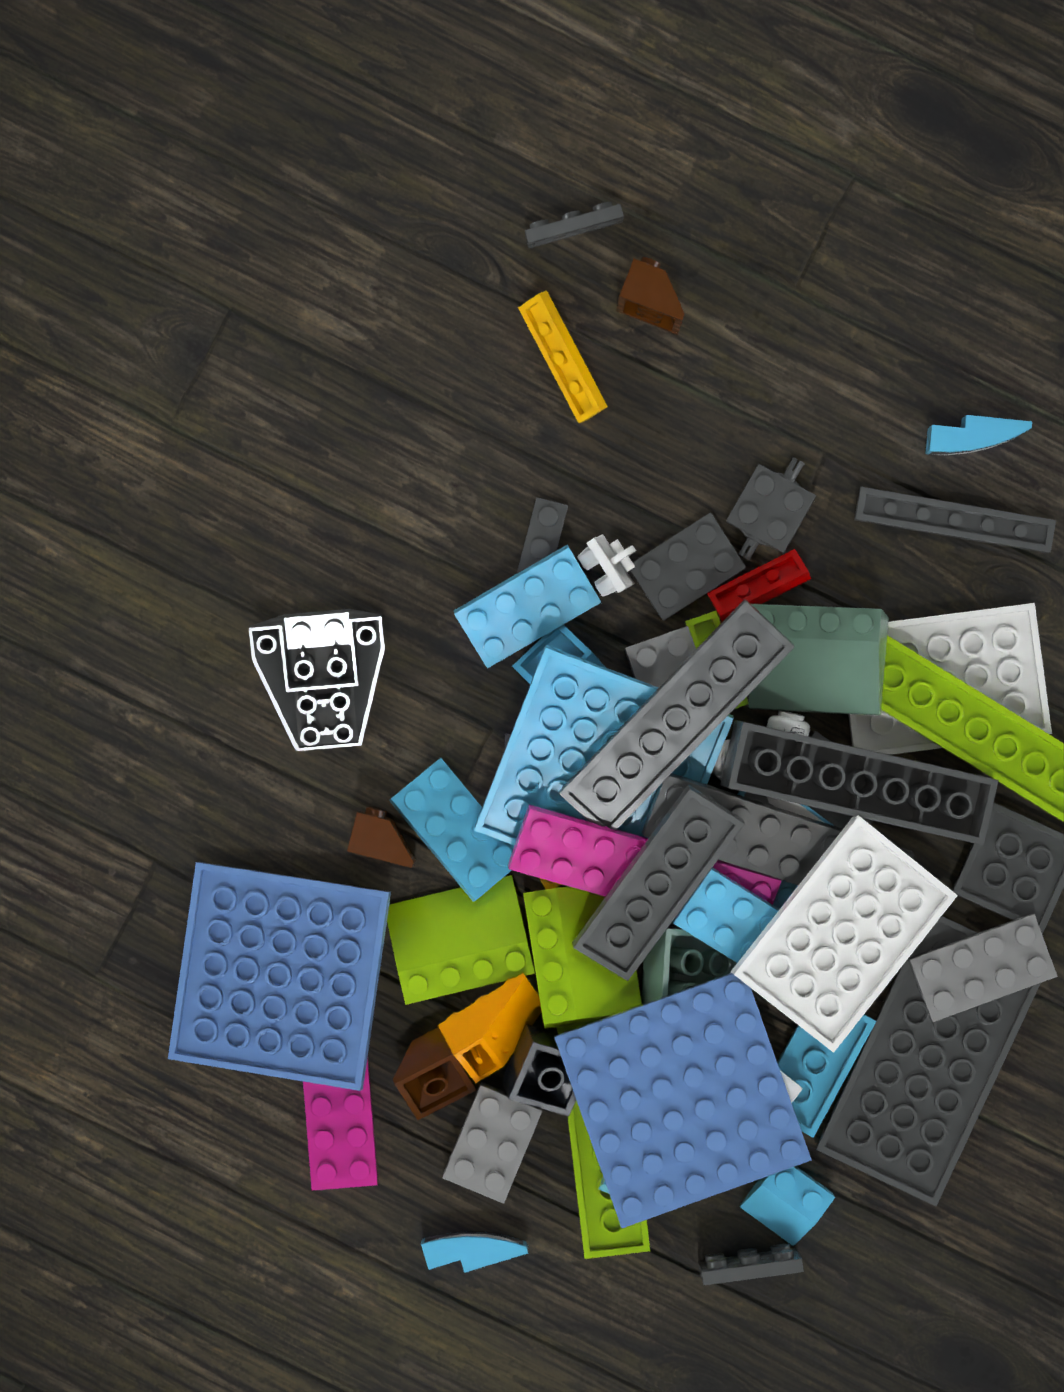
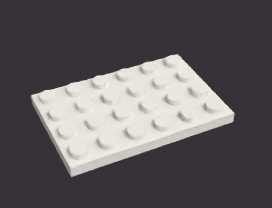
[848,603,1052,755]
[731,815,958,1053]

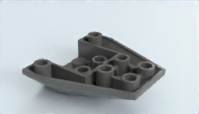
[249,609,385,751]

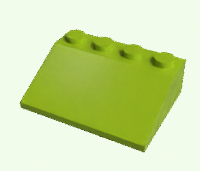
[387,875,535,1005]
[523,887,642,1029]

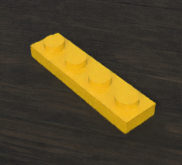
[518,291,608,424]

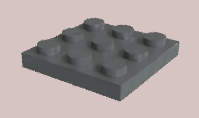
[952,802,1064,933]

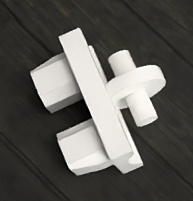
[577,534,636,596]

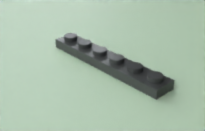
[854,487,1056,554]

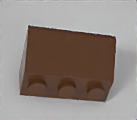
[617,257,685,335]

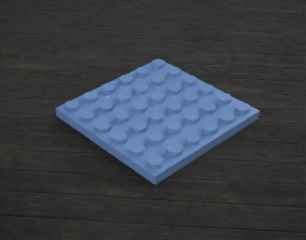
[168,862,391,1091]
[554,973,811,1228]

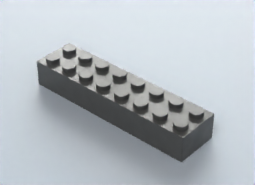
[720,720,999,845]

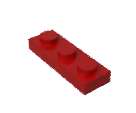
[707,549,811,622]

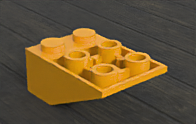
[438,973,542,1083]

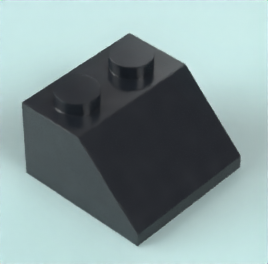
[502,1024,576,1116]

